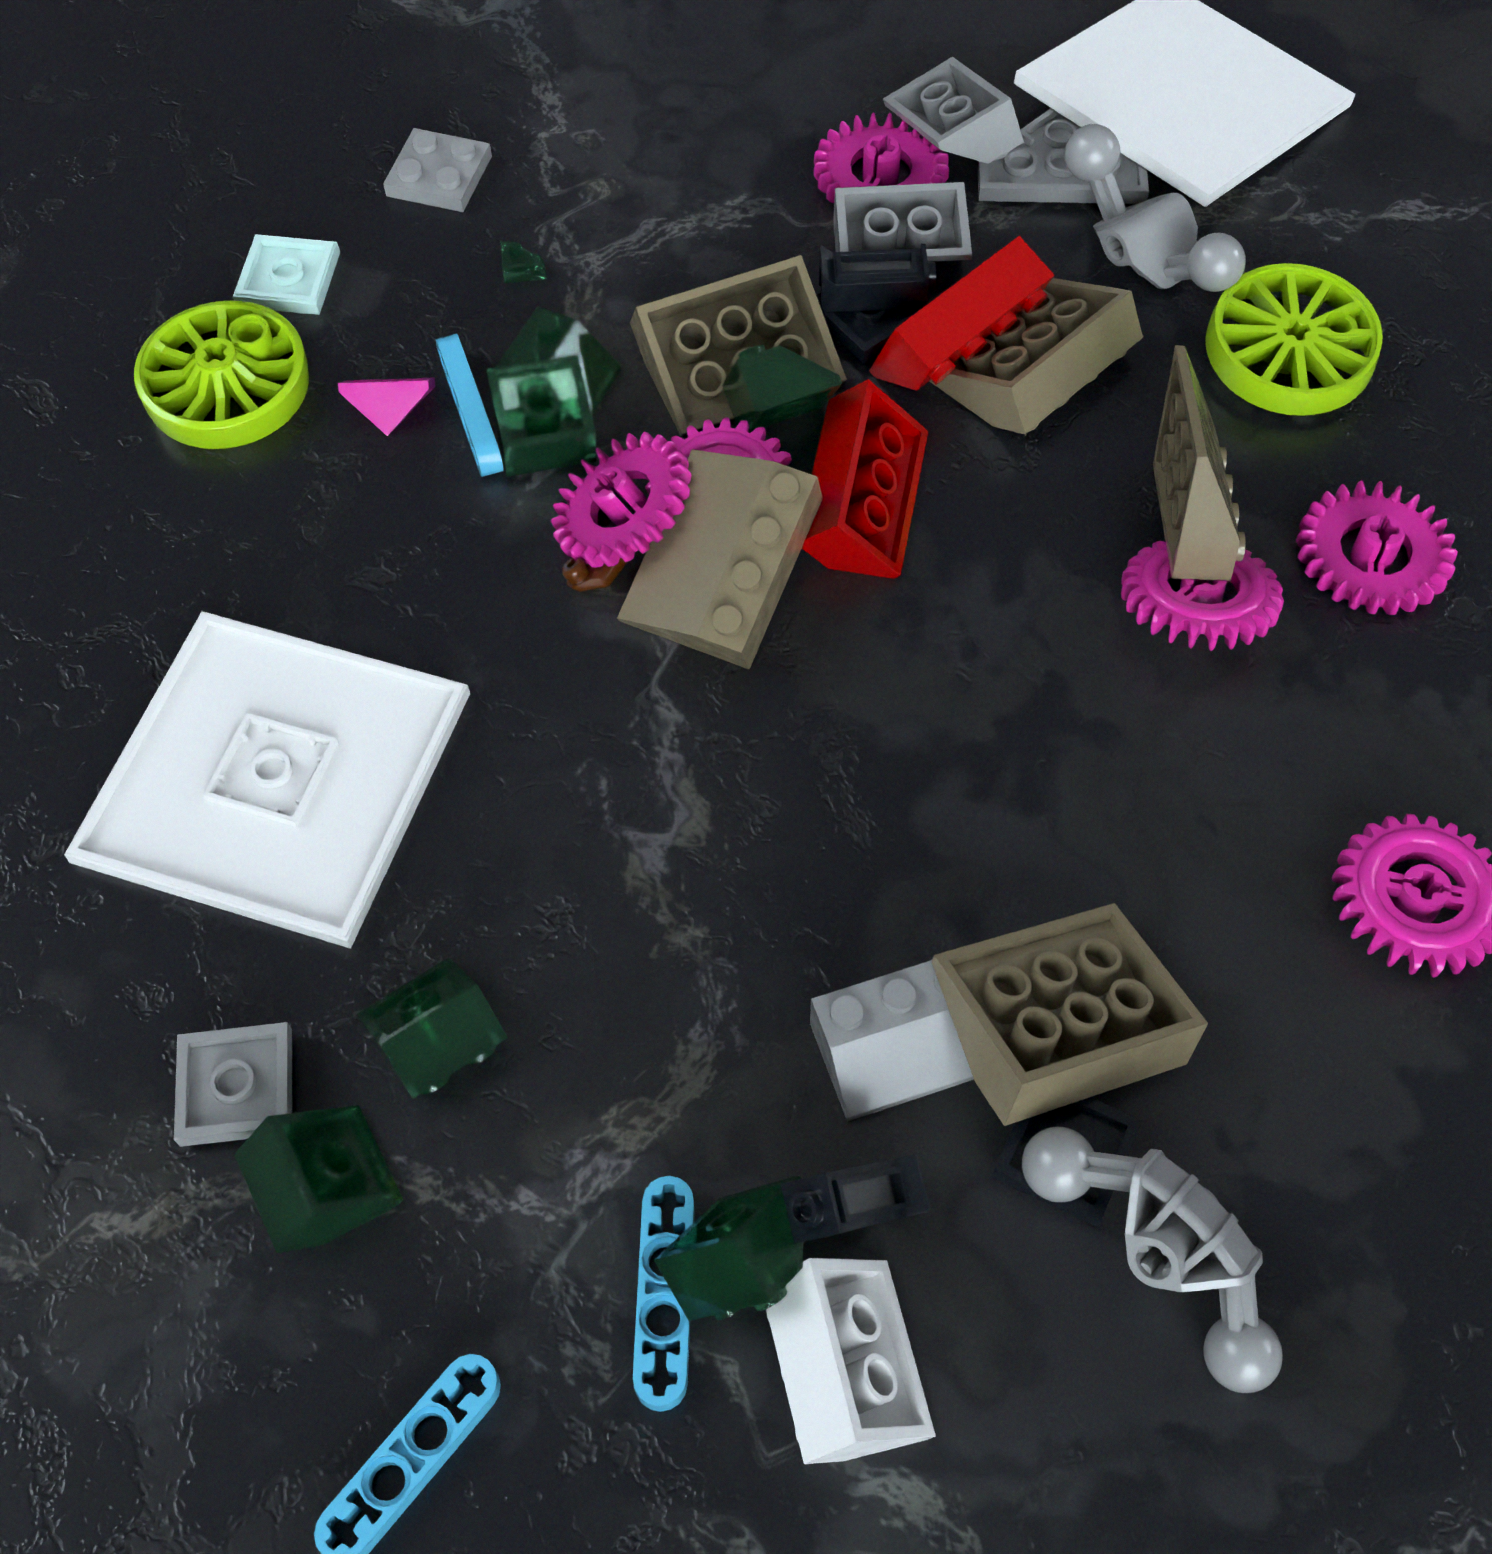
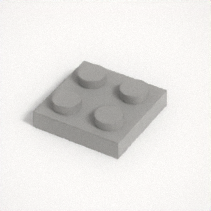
[383,128,492,212]
[174,1022,292,1147]

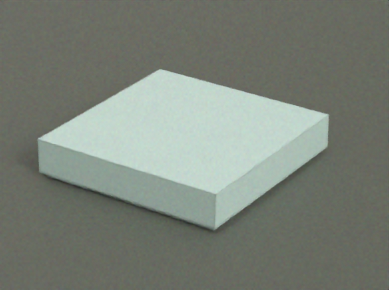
[233,234,340,315]

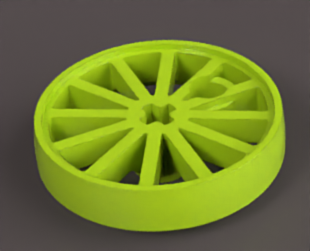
[1206,263,1383,416]
[134,300,309,449]

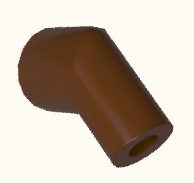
[562,558,629,592]

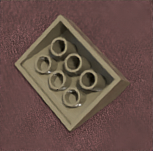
[630,255,847,436]
[930,278,1143,434]
[1153,345,1246,581]
[617,449,823,669]
[932,903,1208,1126]

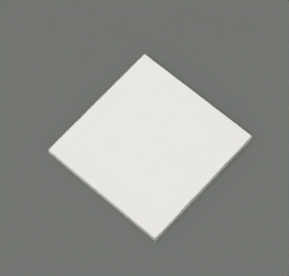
[1014,0,1355,207]
[64,611,470,949]

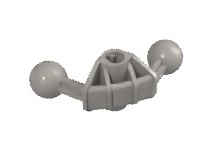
[1064,124,1246,292]
[1022,1127,1283,1393]

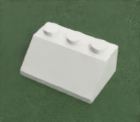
[760,1258,936,1464]

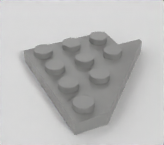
[978,108,1149,204]

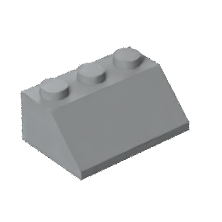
[883,57,1024,164]
[833,182,972,262]
[810,960,974,1122]

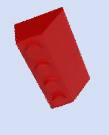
[869,235,1055,391]
[802,379,929,579]

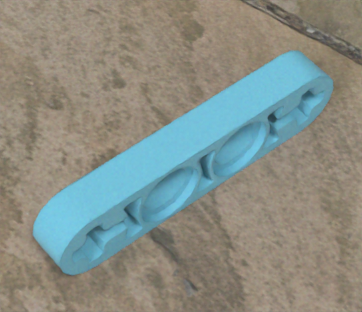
[435,334,504,477]
[633,1176,695,1412]
[314,1354,501,1554]

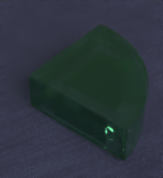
[500,241,547,283]

